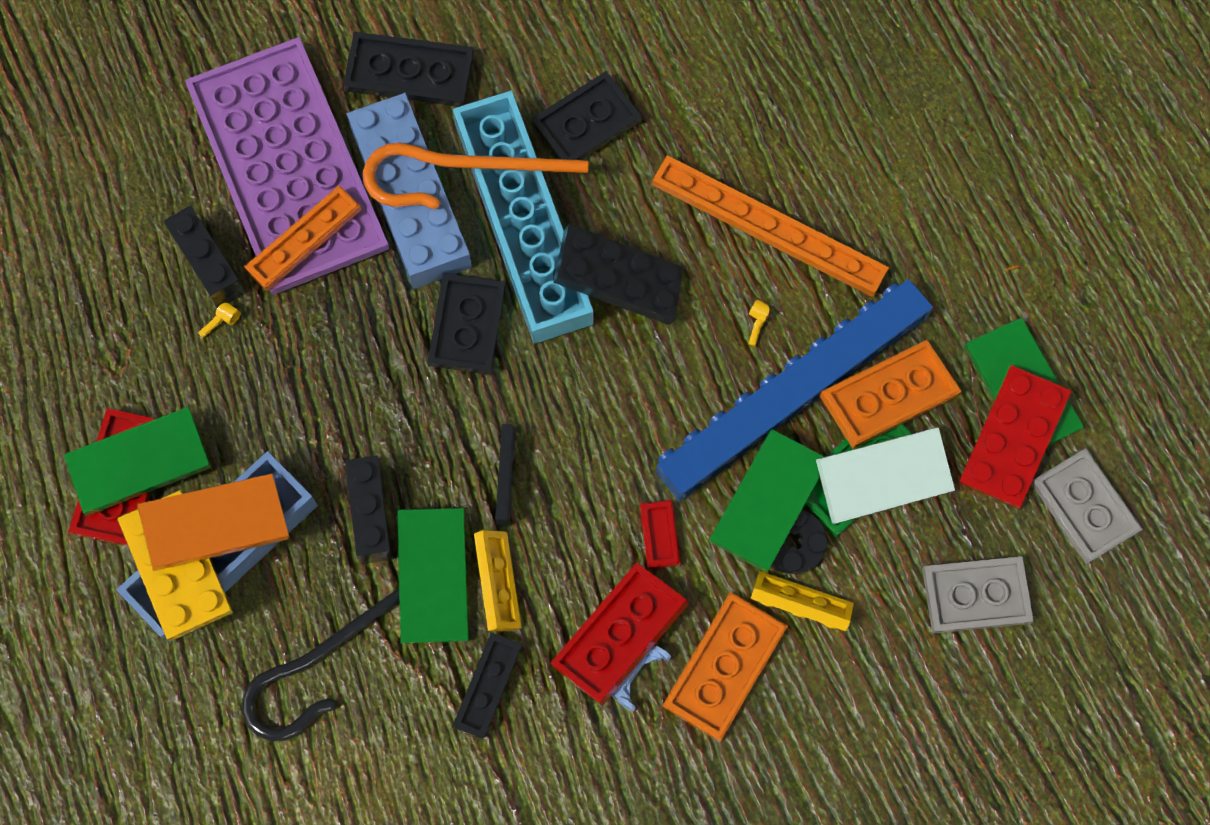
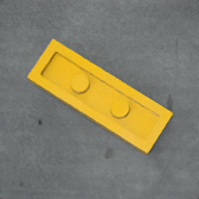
[474,530,522,631]
[750,571,854,631]

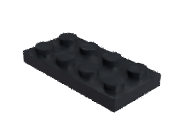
[343,32,474,107]
[553,224,683,325]

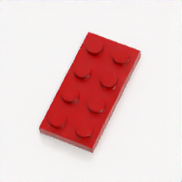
[959,365,1071,509]
[68,408,156,547]
[550,562,688,706]

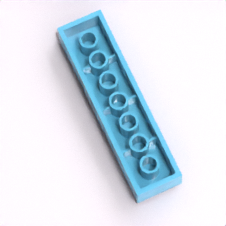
[453,90,593,344]

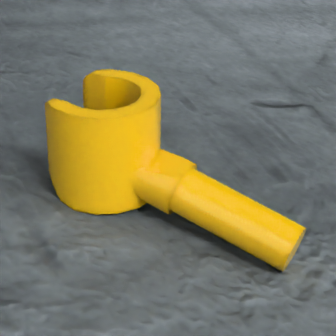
[748,300,770,347]
[198,303,241,338]

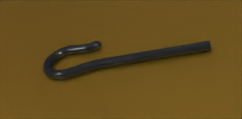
[242,588,399,742]

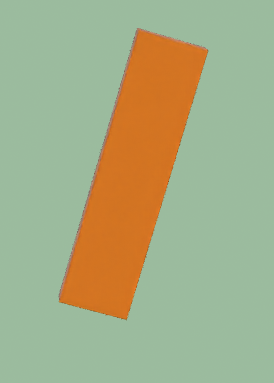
[244,185,361,292]

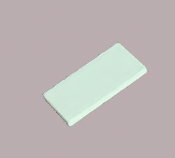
[816,427,955,523]

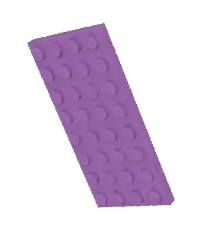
[185,37,390,295]

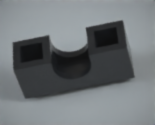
[163,205,245,308]
[345,455,394,564]

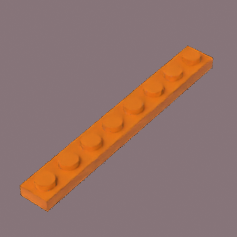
[652,155,889,297]

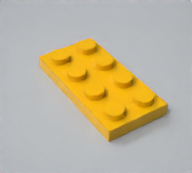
[117,490,233,642]

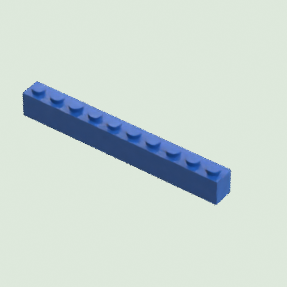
[656,279,933,502]

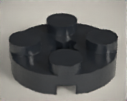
[771,509,827,575]

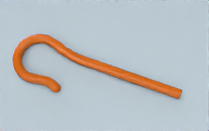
[363,142,589,209]

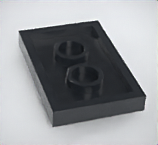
[531,71,642,160]
[427,273,506,375]

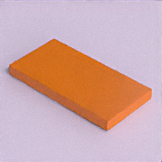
[819,340,962,449]
[137,474,289,571]
[662,592,788,742]

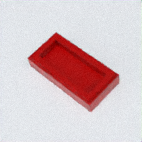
[640,500,680,570]

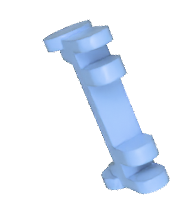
[612,645,671,712]

